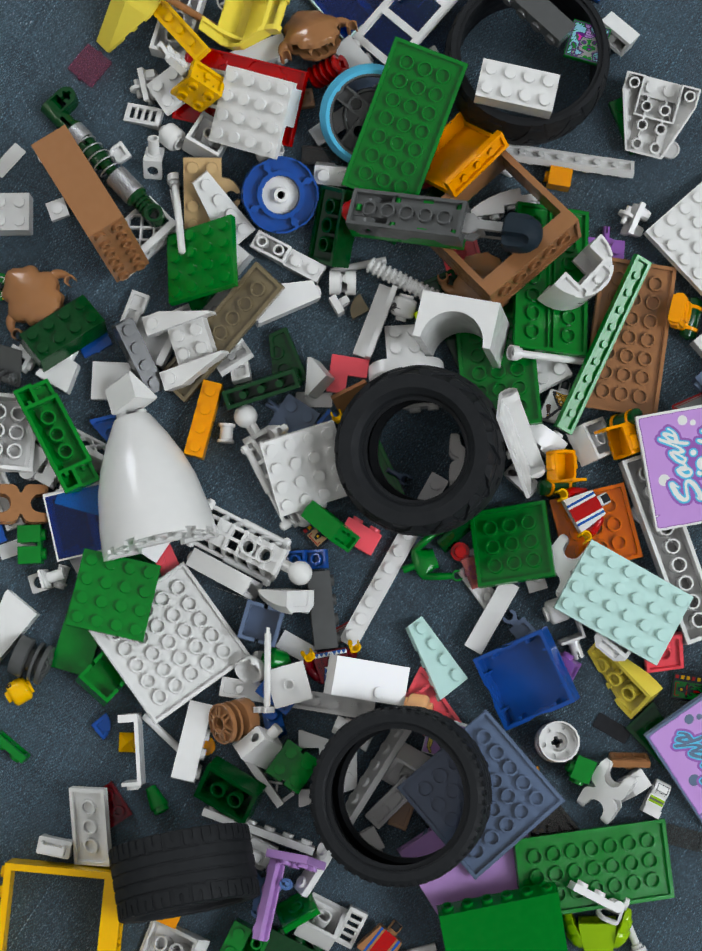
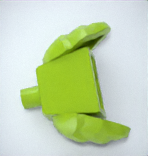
[562,908,633,951]

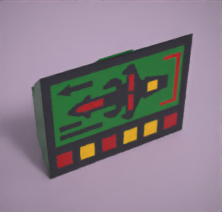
[670,671,702,702]

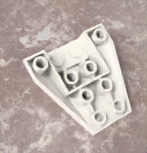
[622,70,701,160]

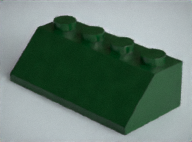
[308,184,354,268]

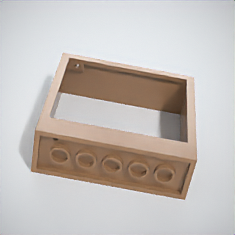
[31,125,149,283]
[430,150,582,306]

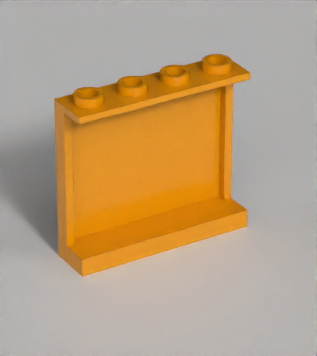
[424,112,509,198]

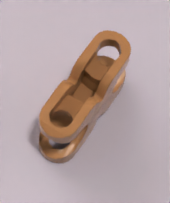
[0,484,49,525]

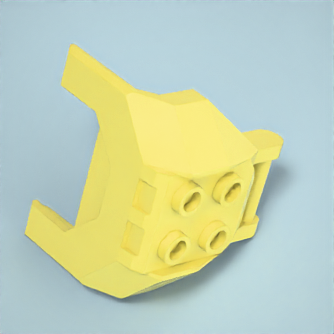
[198,0,290,51]

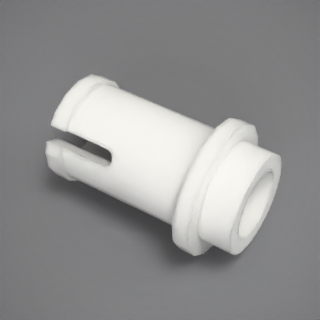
[53,564,71,590]

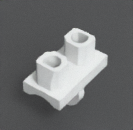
[130,67,158,106]
[618,202,651,238]

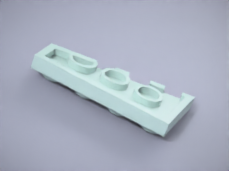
[405,616,468,701]

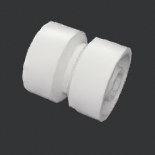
[329,270,356,295]

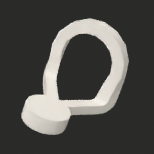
[596,897,630,926]

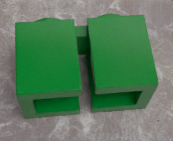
[17,524,47,565]

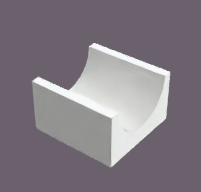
[413,290,510,369]

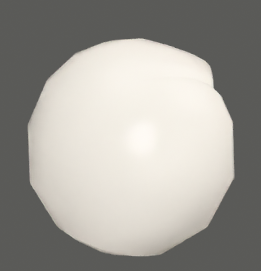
[234,655,264,684]

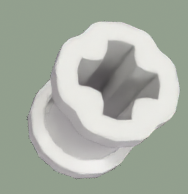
[217,423,236,444]

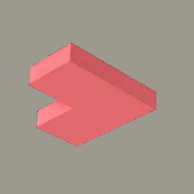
[326,354,370,393]

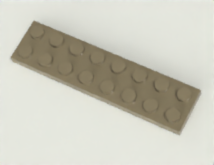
[163,262,285,402]

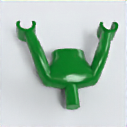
[401,533,462,582]

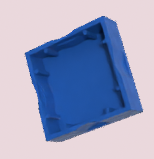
[473,626,580,731]

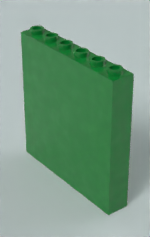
[436,881,568,951]

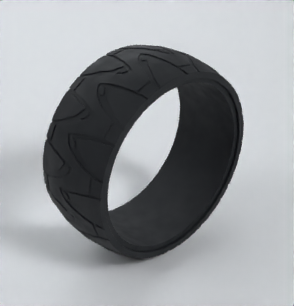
[444,0,610,146]

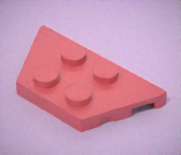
[405,666,461,722]

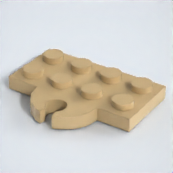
[183,157,241,230]

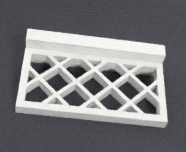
[125,196,176,280]

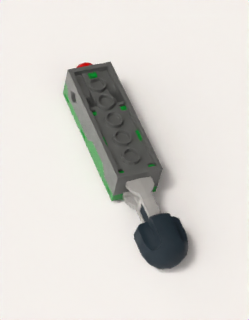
[342,188,543,254]

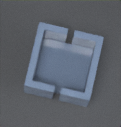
[237,600,285,648]

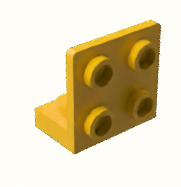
[170,59,224,112]

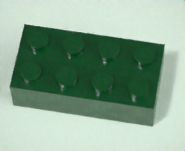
[19,295,107,372]

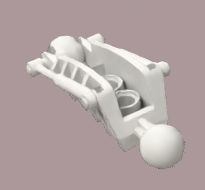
[234,404,327,531]
[186,498,312,587]

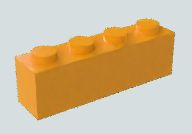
[184,379,224,460]

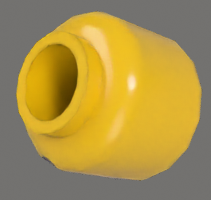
[4,677,35,706]

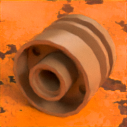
[209,697,260,745]

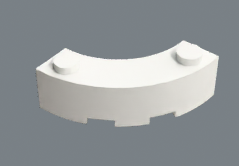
[530,424,568,458]

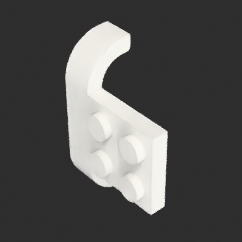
[368,324,444,382]

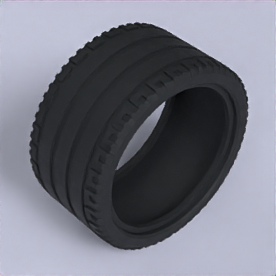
[309,706,492,888]

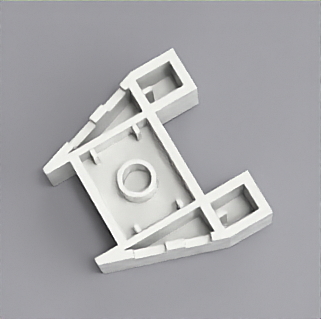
[142,310,229,391]

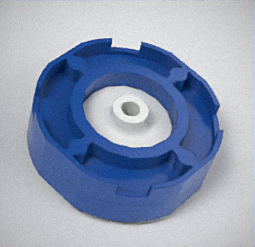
[241,156,319,234]

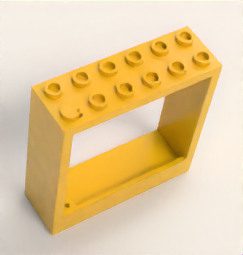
[0,858,123,951]

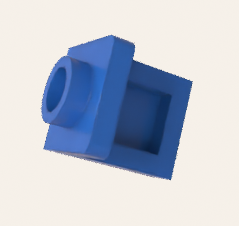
[262,709,287,738]

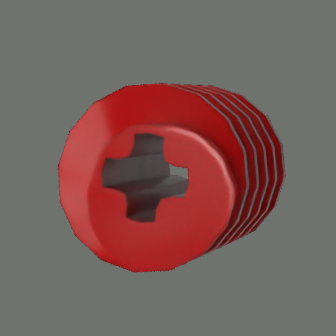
[307,54,349,89]

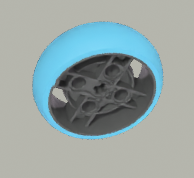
[319,63,385,163]

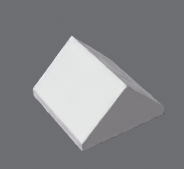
[105,371,157,415]

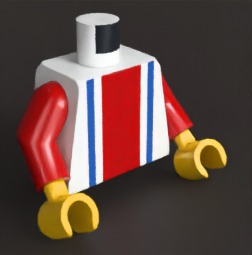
[554,487,611,545]

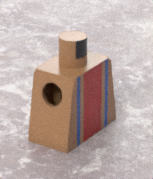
[357,919,403,951]

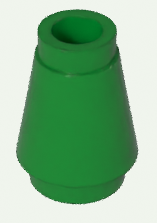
[145,785,169,816]

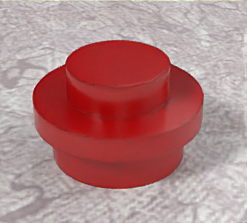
[450,542,470,561]

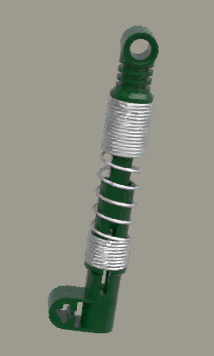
[41,86,165,228]

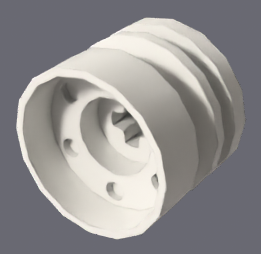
[534,721,580,763]

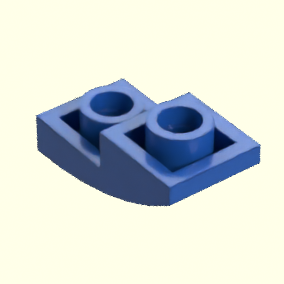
[287,549,329,569]

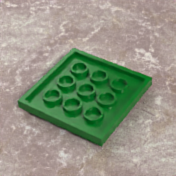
[167,214,238,306]
[470,500,556,588]
[66,548,161,642]

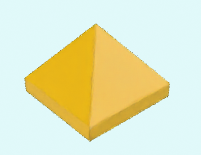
[119,732,135,752]

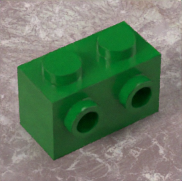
[564,754,597,786]

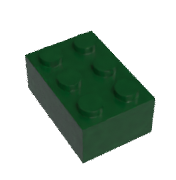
[194,756,267,823]

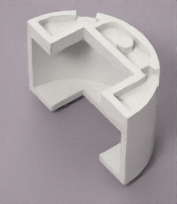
[537,234,614,311]

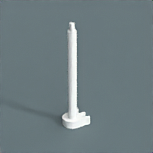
[253,627,275,713]

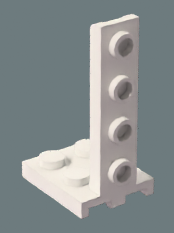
[146,41,191,116]

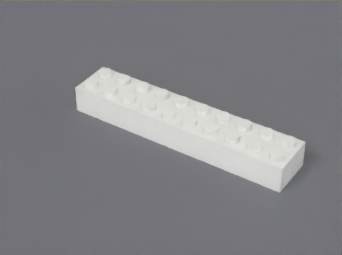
[618,455,702,645]

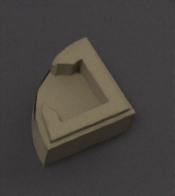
[350,294,369,320]

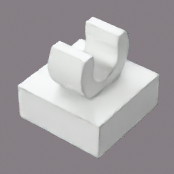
[329,294,350,318]

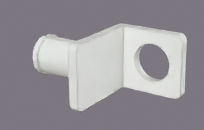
[143,135,165,180]
[28,567,67,594]
[557,620,586,660]

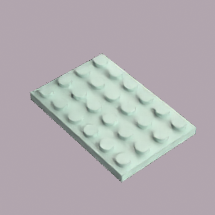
[553,539,694,666]

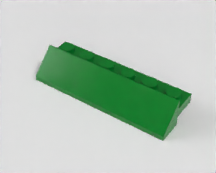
[13,378,100,494]

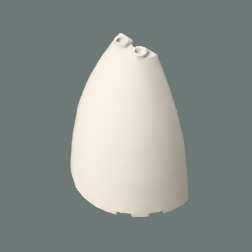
[98,409,219,562]

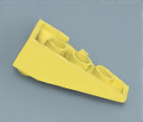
[587,643,663,719]

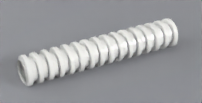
[366,257,445,300]

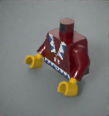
[301,640,361,684]

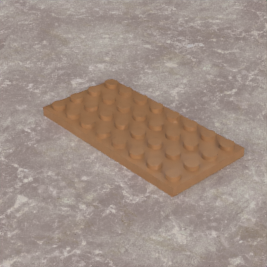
[585,257,677,415]

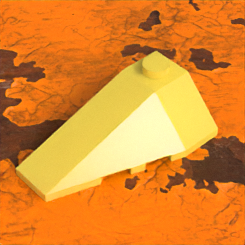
[96,0,161,53]

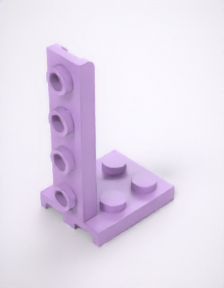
[252,848,326,942]

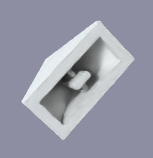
[305,357,335,399]

